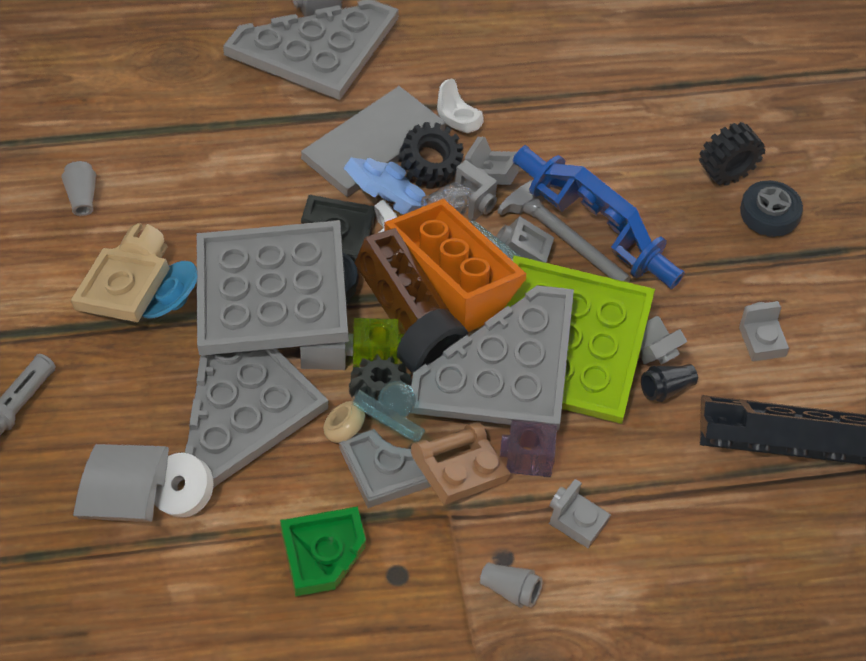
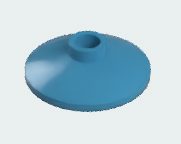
[142,261,198,318]

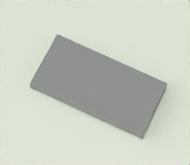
[301,86,445,197]

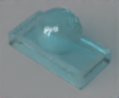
[350,381,426,442]

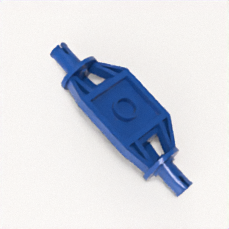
[512,145,685,290]

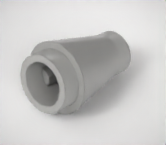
[61,161,96,216]
[480,562,543,608]

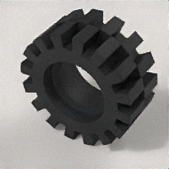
[398,122,464,189]
[699,122,765,186]

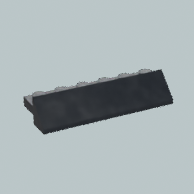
[700,395,866,465]

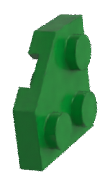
[280,506,366,597]

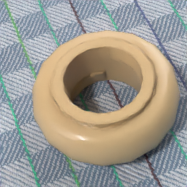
[323,401,365,443]

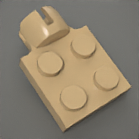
[71,223,170,322]

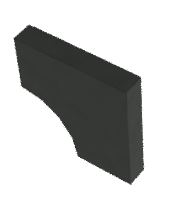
[301,195,376,263]

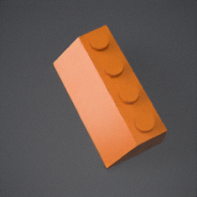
[384,198,526,332]

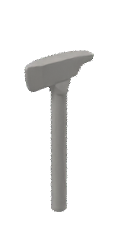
[498,180,631,282]

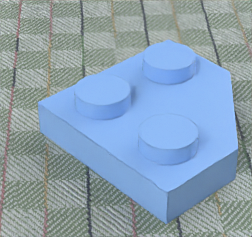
[344,157,430,215]

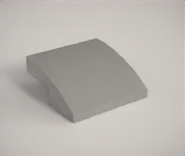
[73,444,169,522]

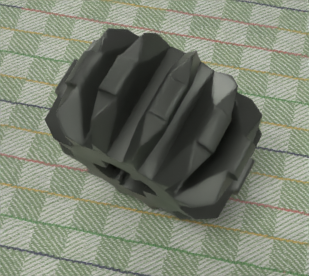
[349,354,412,418]

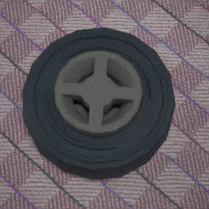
[740,180,803,237]

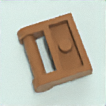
[411,422,511,505]

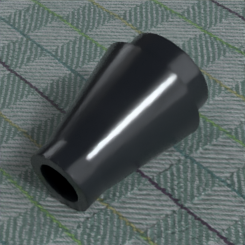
[640,364,698,402]

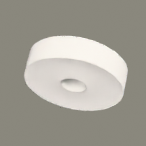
[154,453,213,518]

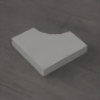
[339,429,432,508]

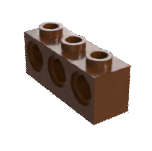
[355,228,450,338]

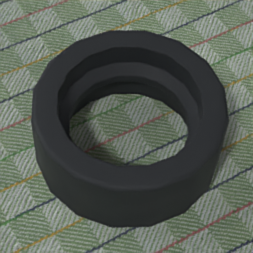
[397,309,468,374]

